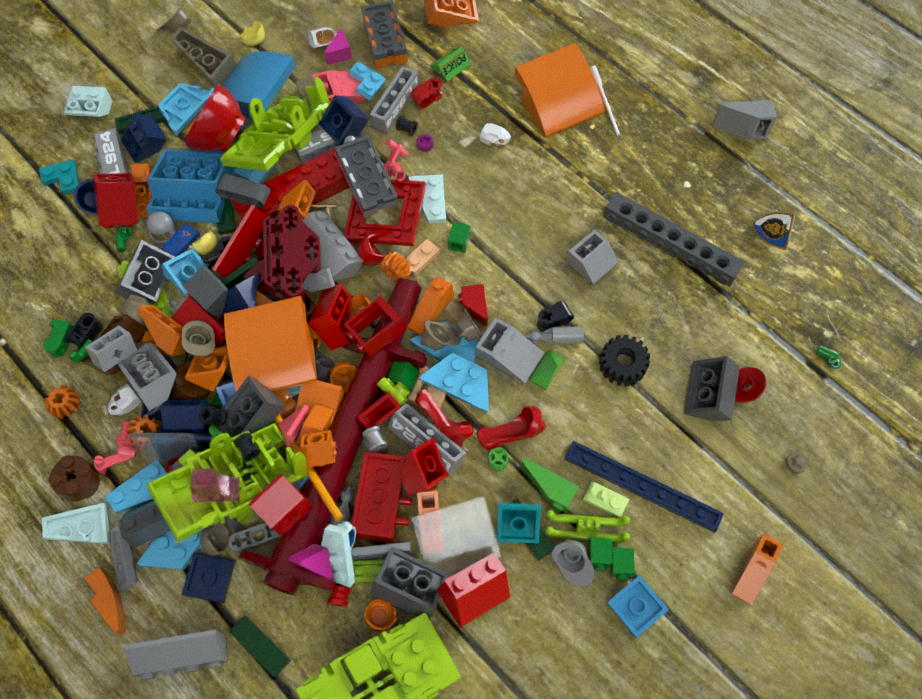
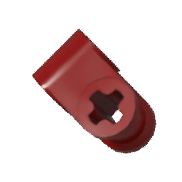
[410,78,443,109]

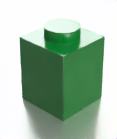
[448,222,471,253]
[388,361,419,392]
[588,537,612,571]
[610,547,635,581]

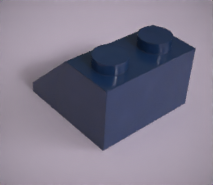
[319,95,369,145]

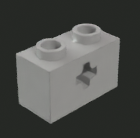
[85,326,137,372]

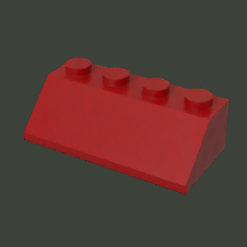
[212,205,268,277]

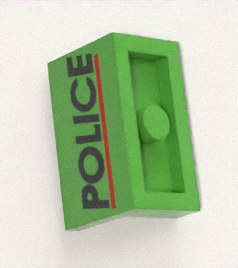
[430,46,471,82]

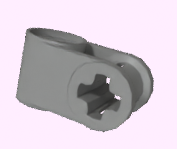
[362,426,389,453]

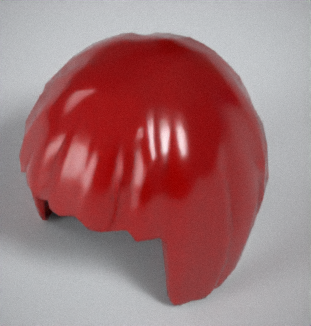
[356,234,386,266]

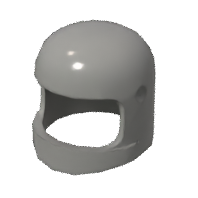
[146,211,177,246]

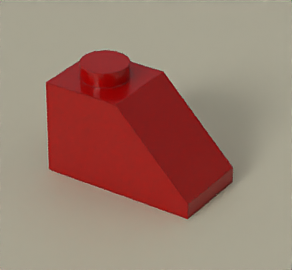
[458,284,488,326]

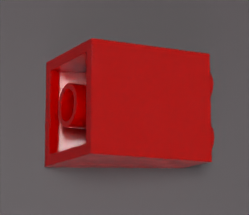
[92,173,137,228]

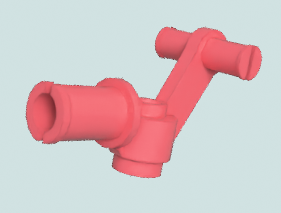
[383,138,408,181]
[94,421,137,474]

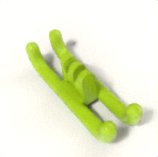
[546,510,630,543]

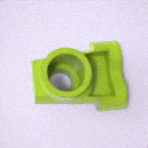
[377,377,410,406]

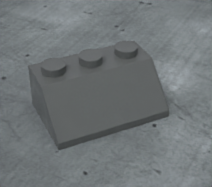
[115,240,175,303]
[685,356,740,421]
[217,376,285,438]
[119,500,171,548]
[370,547,449,619]

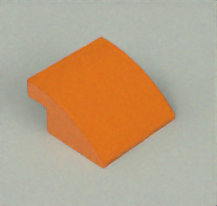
[515,43,605,138]
[224,296,317,392]

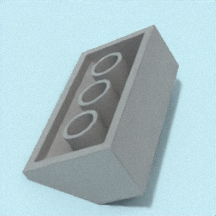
[290,210,363,281]
[117,341,177,411]
[125,630,228,680]

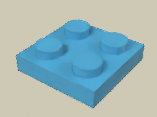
[606,575,669,639]

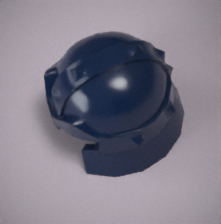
[74,179,97,215]

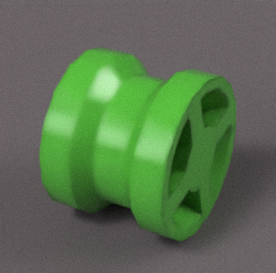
[488,447,509,472]

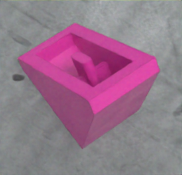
[324,29,351,64]
[288,544,333,580]

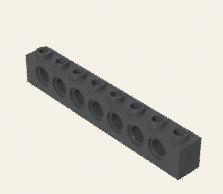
[603,192,745,287]

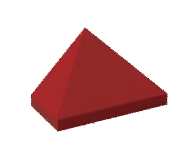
[357,391,401,429]

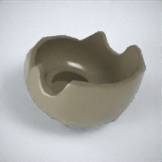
[200,522,230,555]

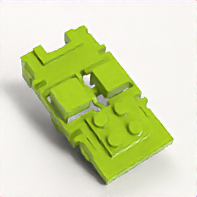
[220,77,330,171]
[146,423,308,543]
[295,612,461,699]

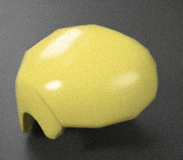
[240,22,265,46]
[189,230,217,256]

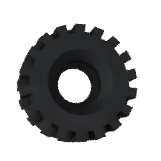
[599,335,650,387]

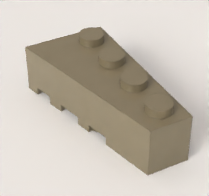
[171,26,237,88]

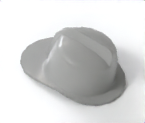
[552,538,595,587]

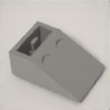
[712,100,776,140]
[475,317,544,384]

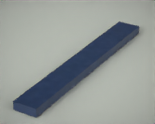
[564,441,724,533]

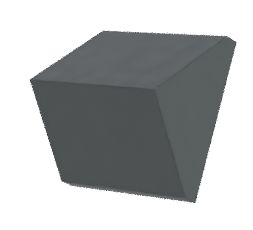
[183,265,228,318]

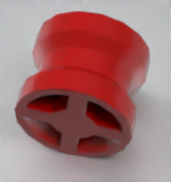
[327,586,351,607]

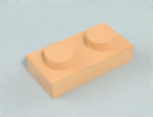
[406,239,440,276]

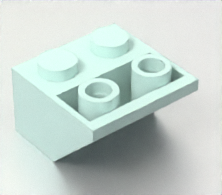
[64,86,113,117]

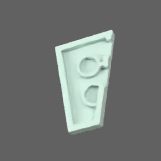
[408,174,446,224]
[42,503,111,544]

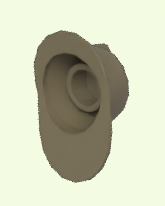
[156,4,192,33]
[117,294,150,325]
[456,308,482,341]
[182,321,215,356]
[420,321,461,350]

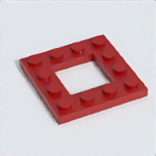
[343,179,426,246]

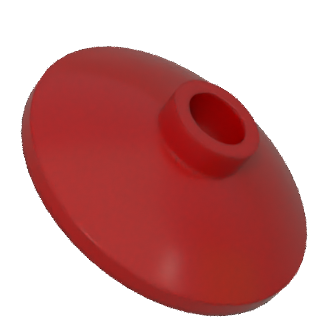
[735,367,767,403]

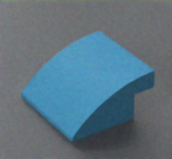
[222,51,296,119]
[147,149,232,223]

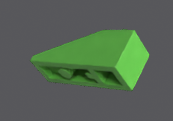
[521,458,579,513]

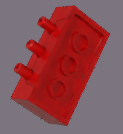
[352,452,413,544]

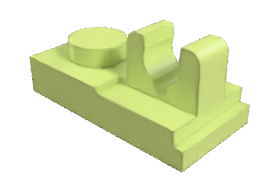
[583,482,629,518]

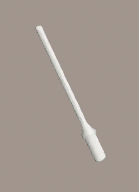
[590,66,620,136]

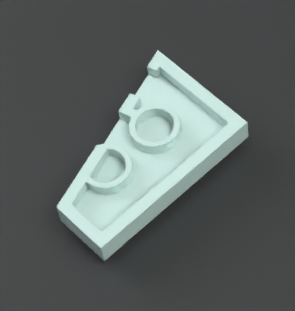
[321,524,355,587]

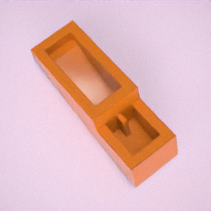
[85,567,126,635]

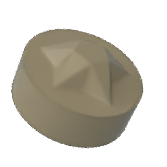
[785,452,808,474]

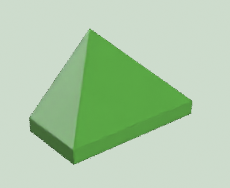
[529,350,565,390]

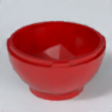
[183,84,246,153]

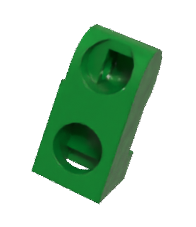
[43,318,73,358]

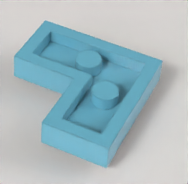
[349,61,386,100]

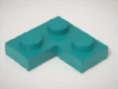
[39,159,80,195]

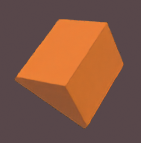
[185,346,229,392]

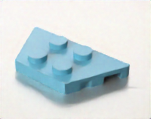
[158,83,215,136]
[410,321,477,363]
[419,353,489,413]
[137,529,203,570]

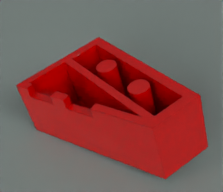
[309,283,351,351]

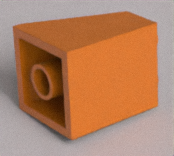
[295,380,345,438]

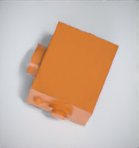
[300,430,337,467]

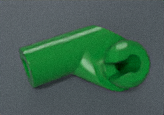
[115,226,132,253]
[69,339,93,363]
[816,345,842,370]

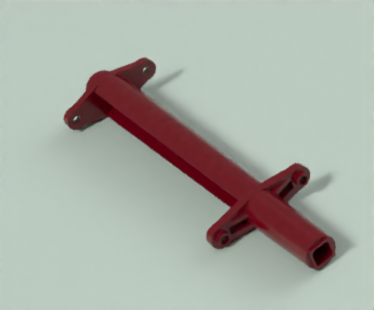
[238,277,427,596]

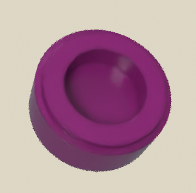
[416,134,434,152]

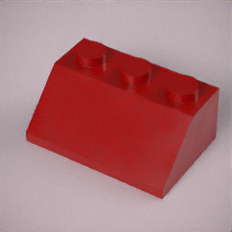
[436,553,510,628]

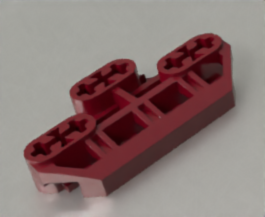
[263,205,322,302]

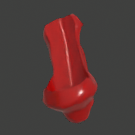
[416,389,474,448]
[476,406,546,450]

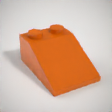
[424,0,478,27]

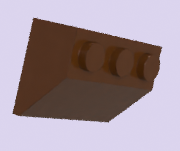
[82,315,146,375]

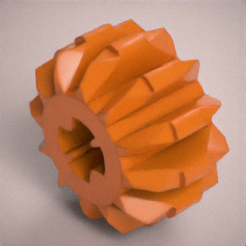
[380,251,413,283]
[44,385,81,419]
[125,414,161,449]

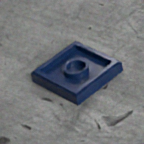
[181,553,236,603]

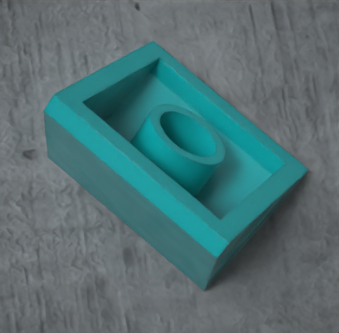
[497,503,541,544]

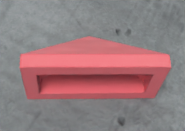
[277,405,309,448]

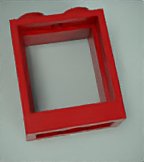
[344,296,408,357]

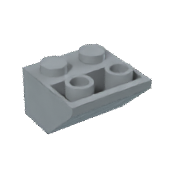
[567,229,619,285]

